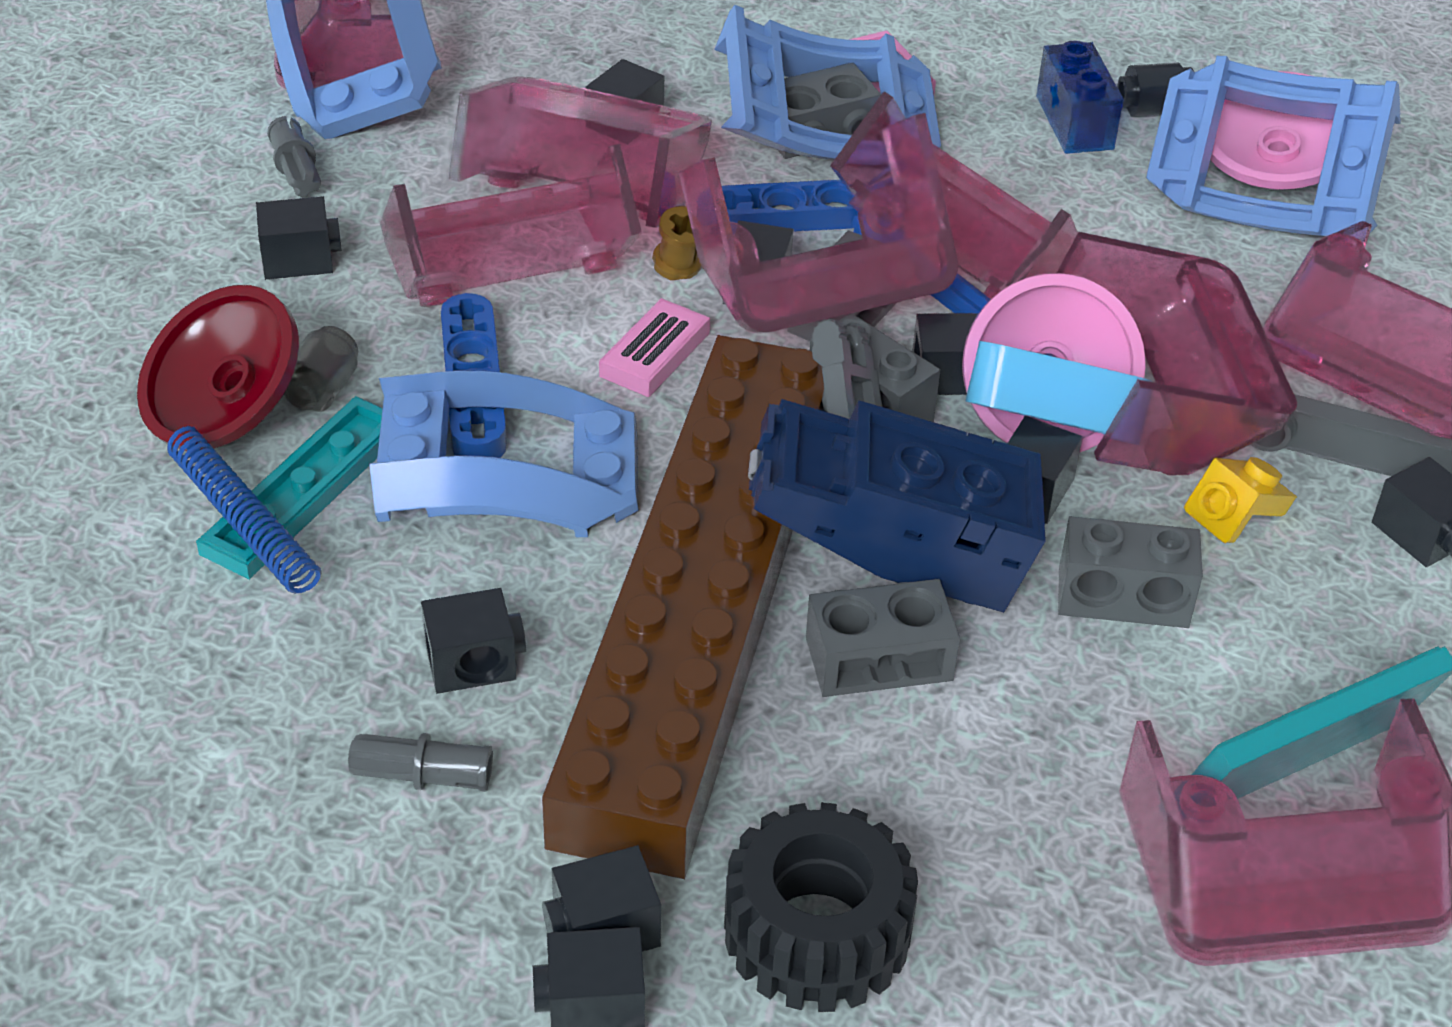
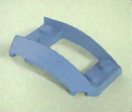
[266,0,442,139]
[714,5,941,161]
[1146,56,1401,239]
[369,370,638,537]

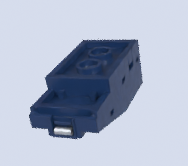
[748,399,1046,613]

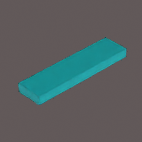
[196,396,383,580]

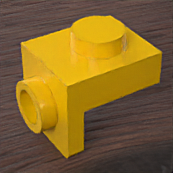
[1184,457,1297,543]

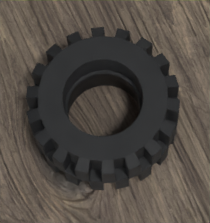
[724,802,918,1012]

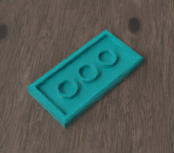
[1167,646,1452,825]

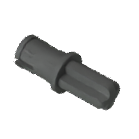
[267,116,321,197]
[348,733,493,792]

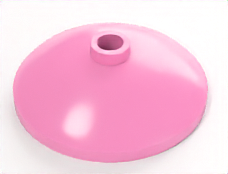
[1210,71,1333,190]
[962,273,1145,452]

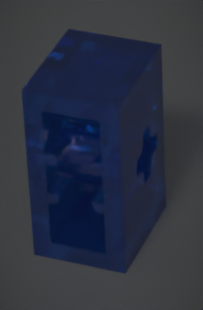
[1036,40,1124,154]

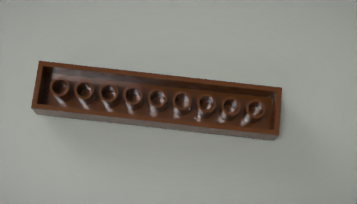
[542,335,825,880]

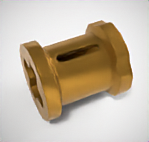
[652,206,710,280]

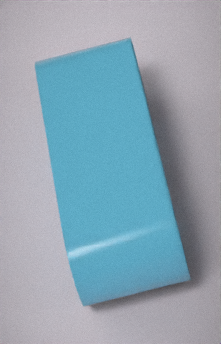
[965,341,1152,441]

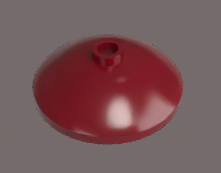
[137,285,299,451]

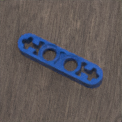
[705,177,914,235]
[441,293,507,458]

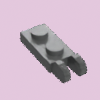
[811,318,882,419]

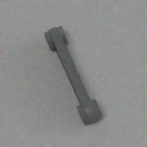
[1242,384,1452,476]

